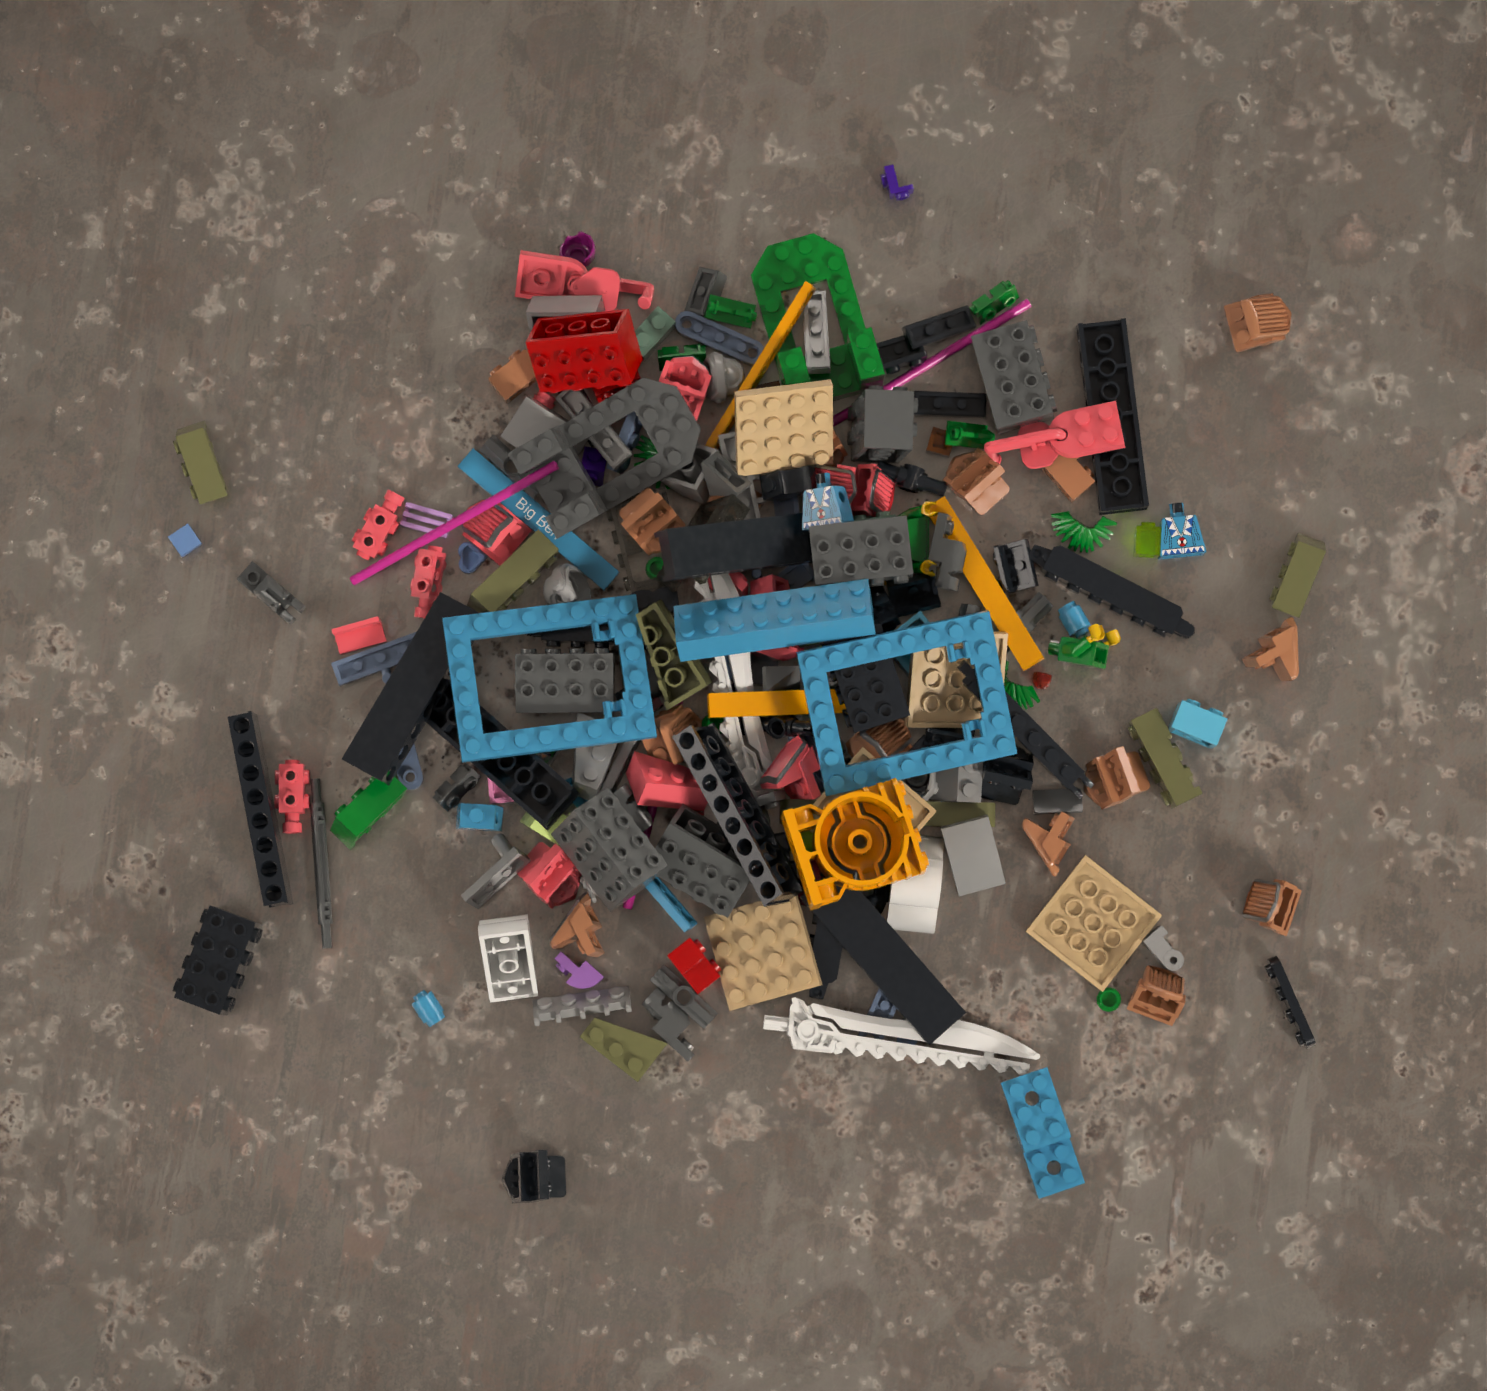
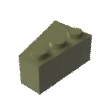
[173,420,228,505]
[1269,533,1326,618]
[580,1018,668,1082]

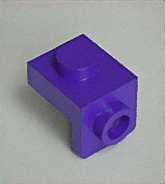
[880,164,914,201]
[582,446,607,487]

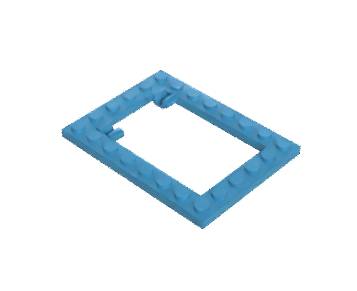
[442,594,657,763]
[796,610,1017,796]

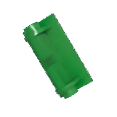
[969,280,1019,325]
[705,294,757,329]
[657,343,706,371]
[945,421,995,449]

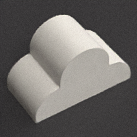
[886,835,944,934]
[478,914,538,1003]

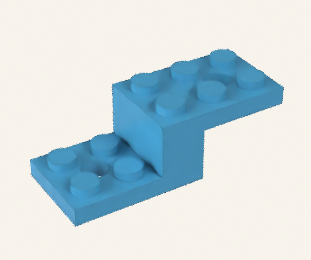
[1000,1067,1085,1199]

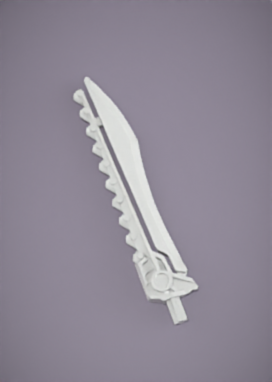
[694,573,781,797]
[763,997,1040,1075]

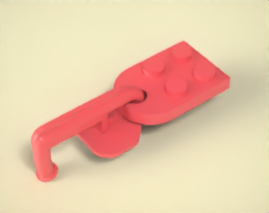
[515,250,654,311]
[984,401,1125,469]

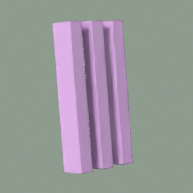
[400,502,453,539]

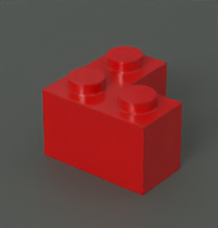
[667,938,721,994]

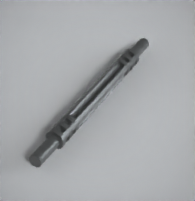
[310,779,333,949]

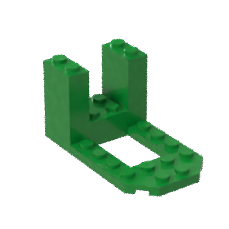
[751,233,885,401]

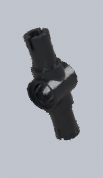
[877,461,947,496]
[760,715,813,739]

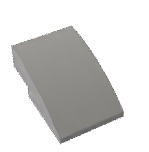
[500,396,589,455]
[940,815,1006,896]

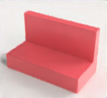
[331,616,387,655]

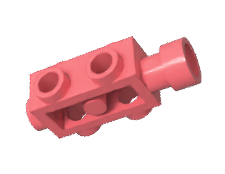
[352,489,405,561]
[410,545,447,618]
[274,760,310,834]

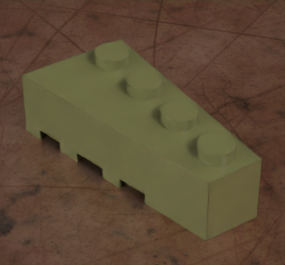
[467,529,559,613]
[636,599,712,710]
[1127,708,1203,809]

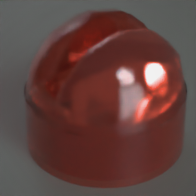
[1032,671,1052,690]

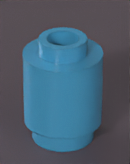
[1058,601,1091,639]
[411,990,445,1027]

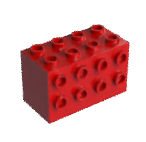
[525,309,643,393]

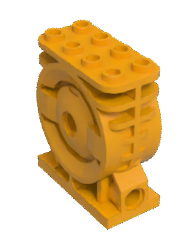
[781,778,929,911]

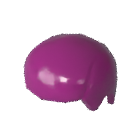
[559,231,596,267]

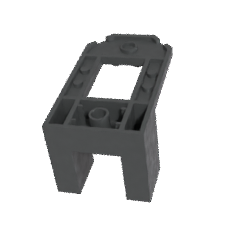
[508,378,701,539]

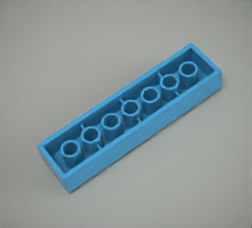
[674,579,875,662]

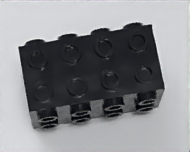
[820,615,910,733]
[173,905,263,1015]

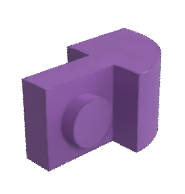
[554,952,604,989]

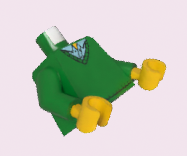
[896,501,938,577]
[1048,624,1121,669]

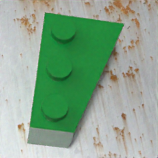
[330,771,407,850]

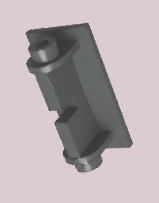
[433,763,481,812]

